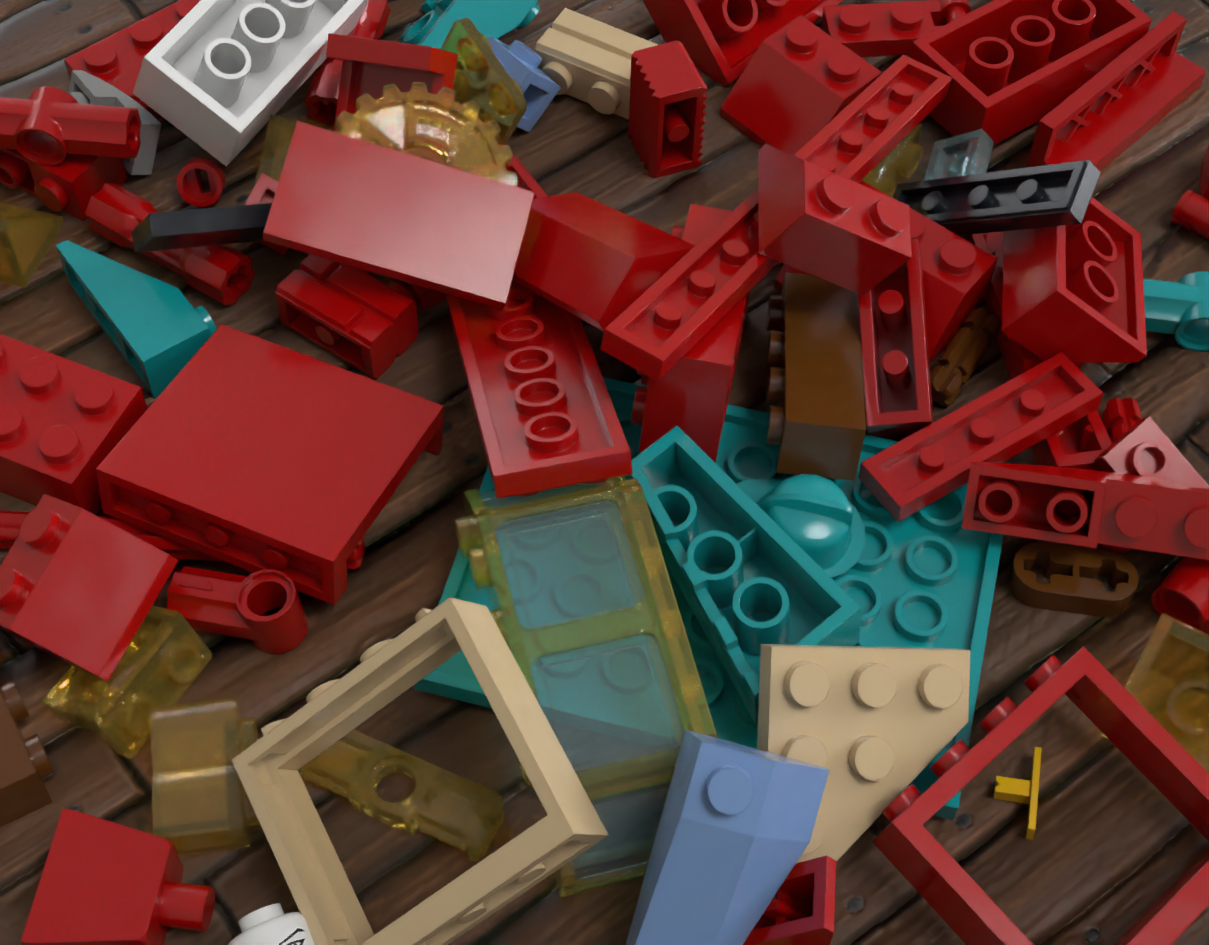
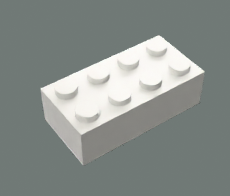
[133,0,368,167]

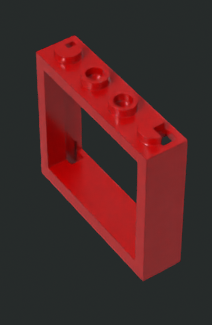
[872,646,1209,945]

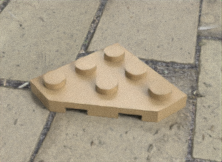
[757,644,970,863]

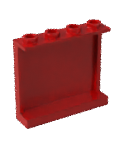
[96,324,444,605]

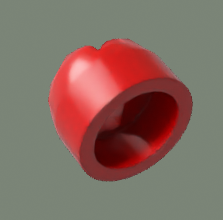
[176,157,225,207]

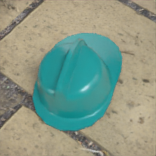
[737,474,866,578]

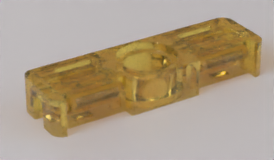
[298,729,504,862]

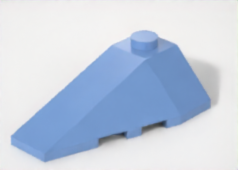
[626,729,829,945]

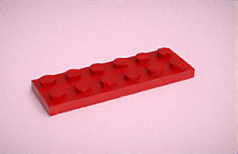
[445,280,633,499]

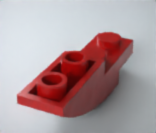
[962,462,1209,560]

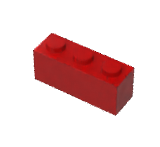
[858,239,934,441]

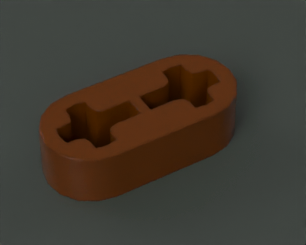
[1007,542,1139,617]

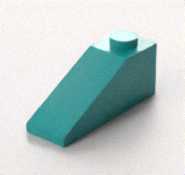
[56,240,217,399]

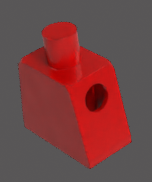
[21,809,215,945]

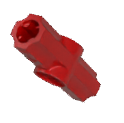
[0,86,142,166]

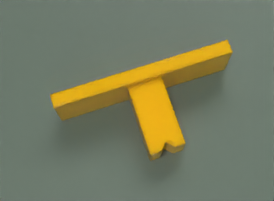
[994,747,1042,840]

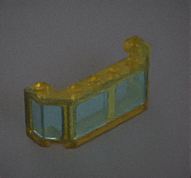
[455,475,718,898]

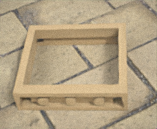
[232,597,608,945]

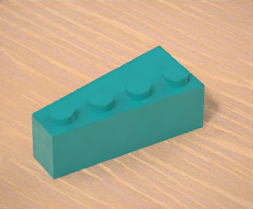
[628,426,862,727]

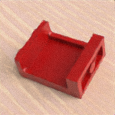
[326,33,458,164]

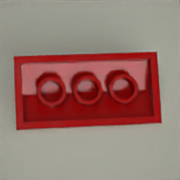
[512,192,695,332]

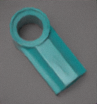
[1143,272,1209,351]

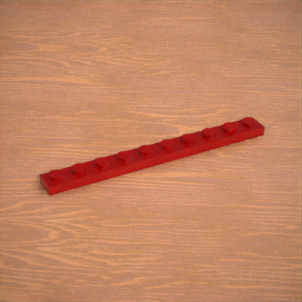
[600,55,952,381]

